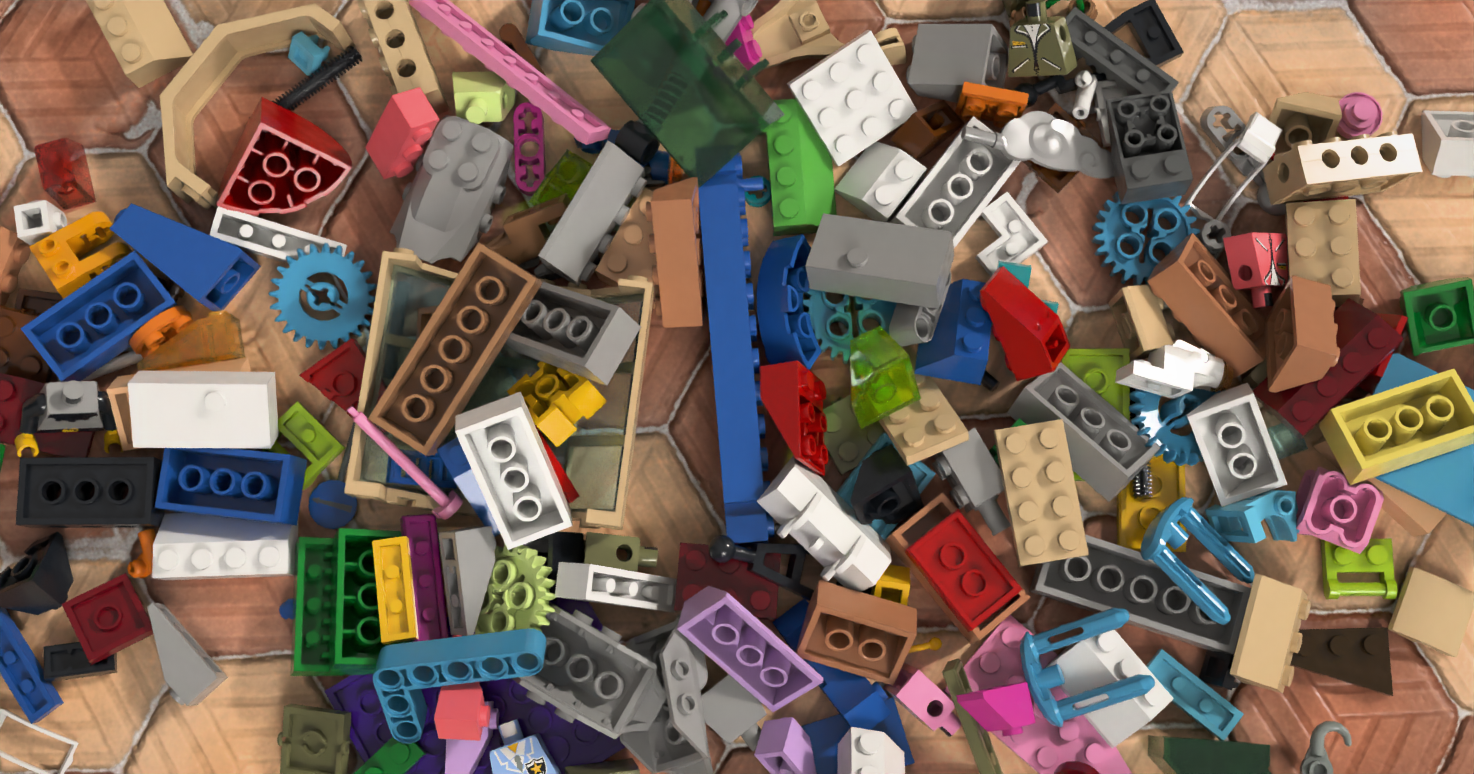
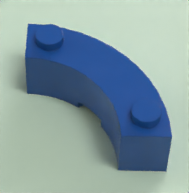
[757,234,822,370]
[772,599,892,730]

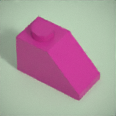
[956,682,1036,736]

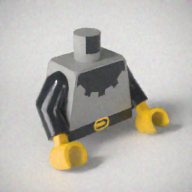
[15,380,123,457]

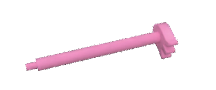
[347,406,463,520]

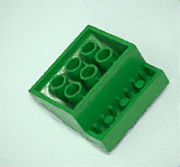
[290,528,441,676]

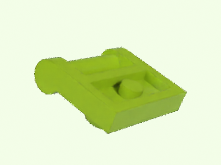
[262,401,346,490]
[1320,538,1398,599]

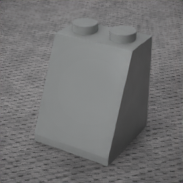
[906,24,1009,103]

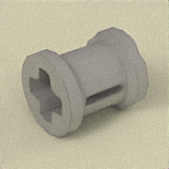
[1196,220,1231,256]

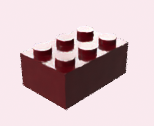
[674,542,781,620]

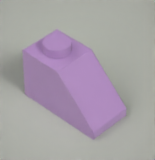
[754,717,817,774]

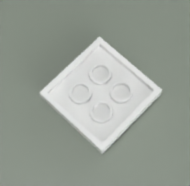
[787,30,917,166]

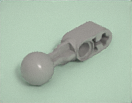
[1200,106,1295,216]

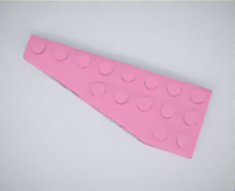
[943,615,1132,774]

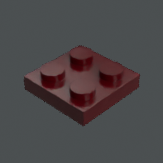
[62,573,153,665]

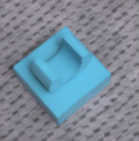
[288,31,330,77]

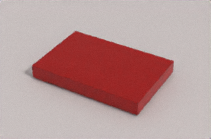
[904,509,1023,633]

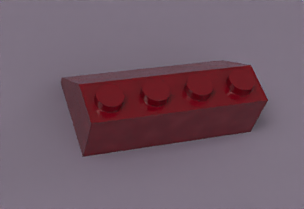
[1253,298,1404,440]

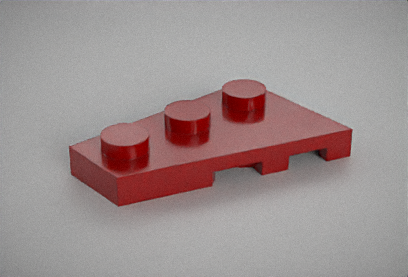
[299,338,389,435]

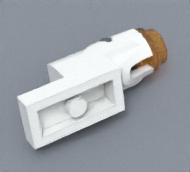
[1115,340,1234,399]

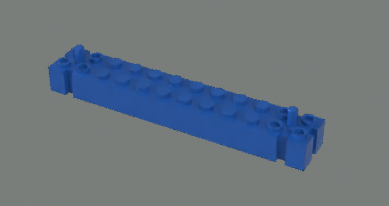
[694,145,775,548]

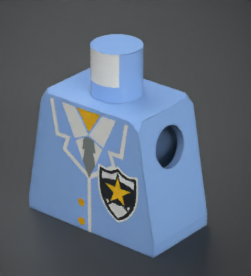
[490,719,561,774]

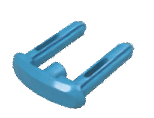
[1141,497,1255,625]
[1020,608,1155,727]

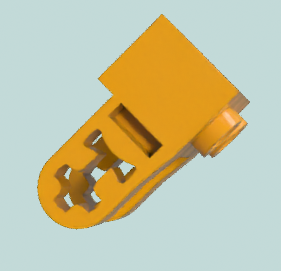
[29,211,132,299]

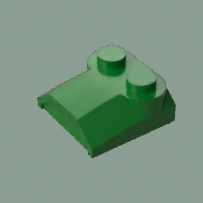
[1399,277,1474,356]

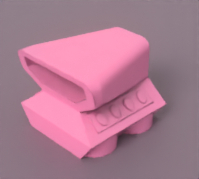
[1296,466,1384,554]

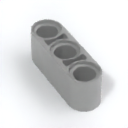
[889,271,951,347]

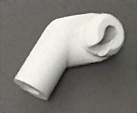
[1072,70,1098,119]

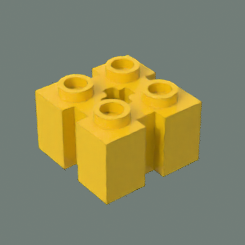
[507,361,607,447]

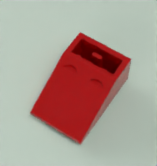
[980,266,1071,381]
[760,360,828,476]

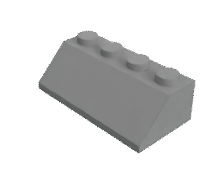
[538,141,647,287]
[1007,362,1161,502]

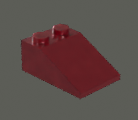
[0,373,95,458]

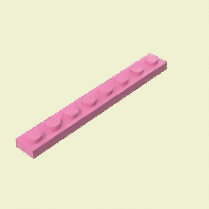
[409,0,611,145]

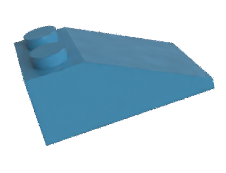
[525,0,635,59]

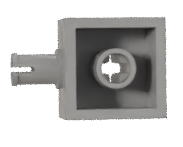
[932,428,1011,536]

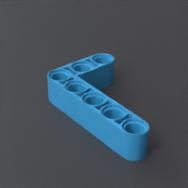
[373,628,546,744]

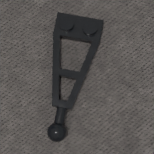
[1013,0,1184,108]
[708,535,872,601]

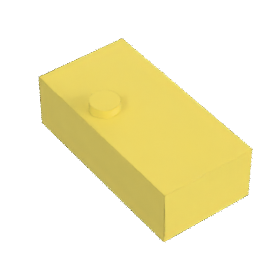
[1319,369,1474,485]

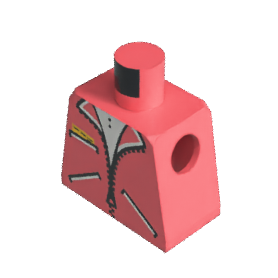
[1223,232,1288,309]

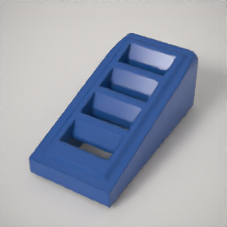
[386,450,458,489]

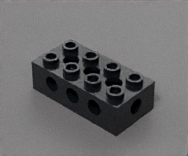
[16,457,165,528]

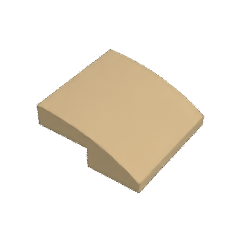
[1388,567,1474,658]

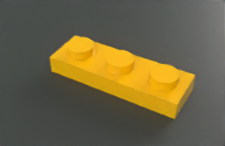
[372,536,419,645]

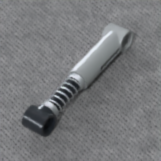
[615,0,758,165]

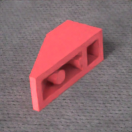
[434,635,490,741]

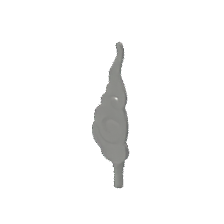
[961,111,1114,179]

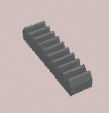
[1065,7,1179,96]

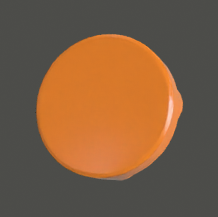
[129,305,193,360]

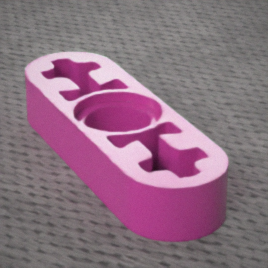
[513,102,546,196]

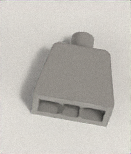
[701,674,767,752]

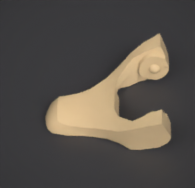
[751,0,906,68]

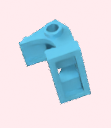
[1205,490,1300,543]

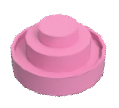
[1336,92,1383,139]

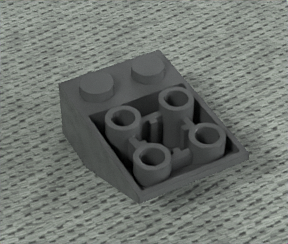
[1106,89,1193,205]

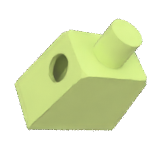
[452,71,516,124]

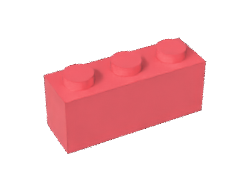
[365,87,440,179]

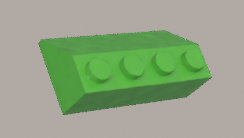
[764,99,837,236]

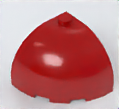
[216,97,352,216]

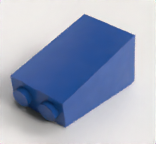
[109,203,261,315]

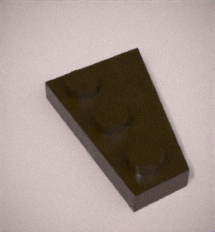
[1290,628,1393,696]

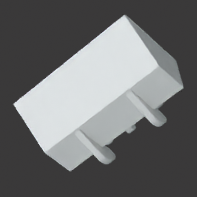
[757,455,891,592]

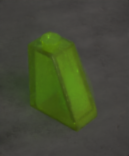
[850,326,921,429]

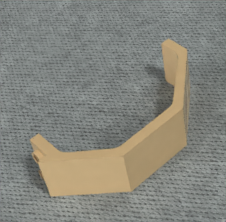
[160,3,355,210]

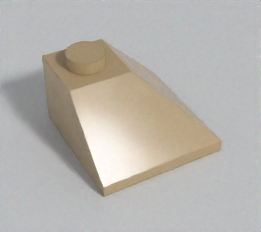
[1269,92,1342,162]

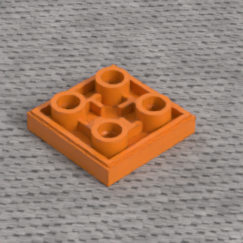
[955,82,1029,128]

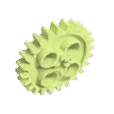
[474,544,556,635]

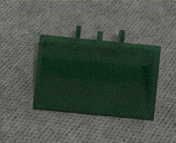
[591,0,785,188]

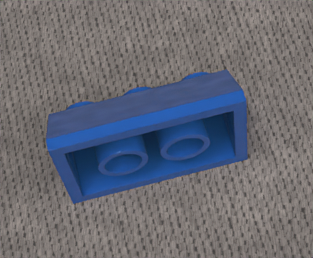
[914,279,992,385]

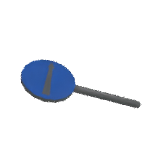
[308,422,358,529]

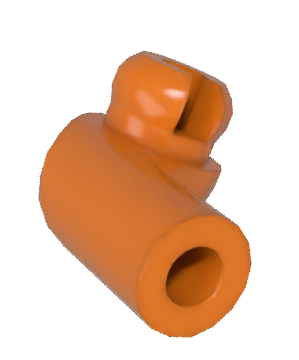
[127,529,156,579]

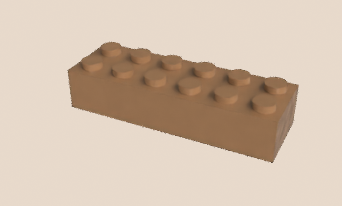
[368,242,543,456]

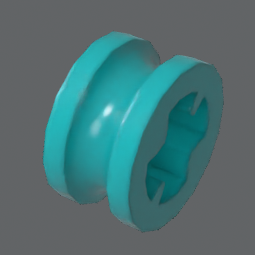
[745,175,771,207]

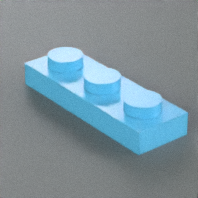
[1146,649,1244,741]

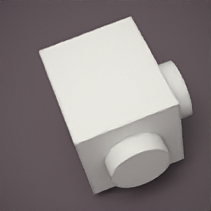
[13,200,67,245]

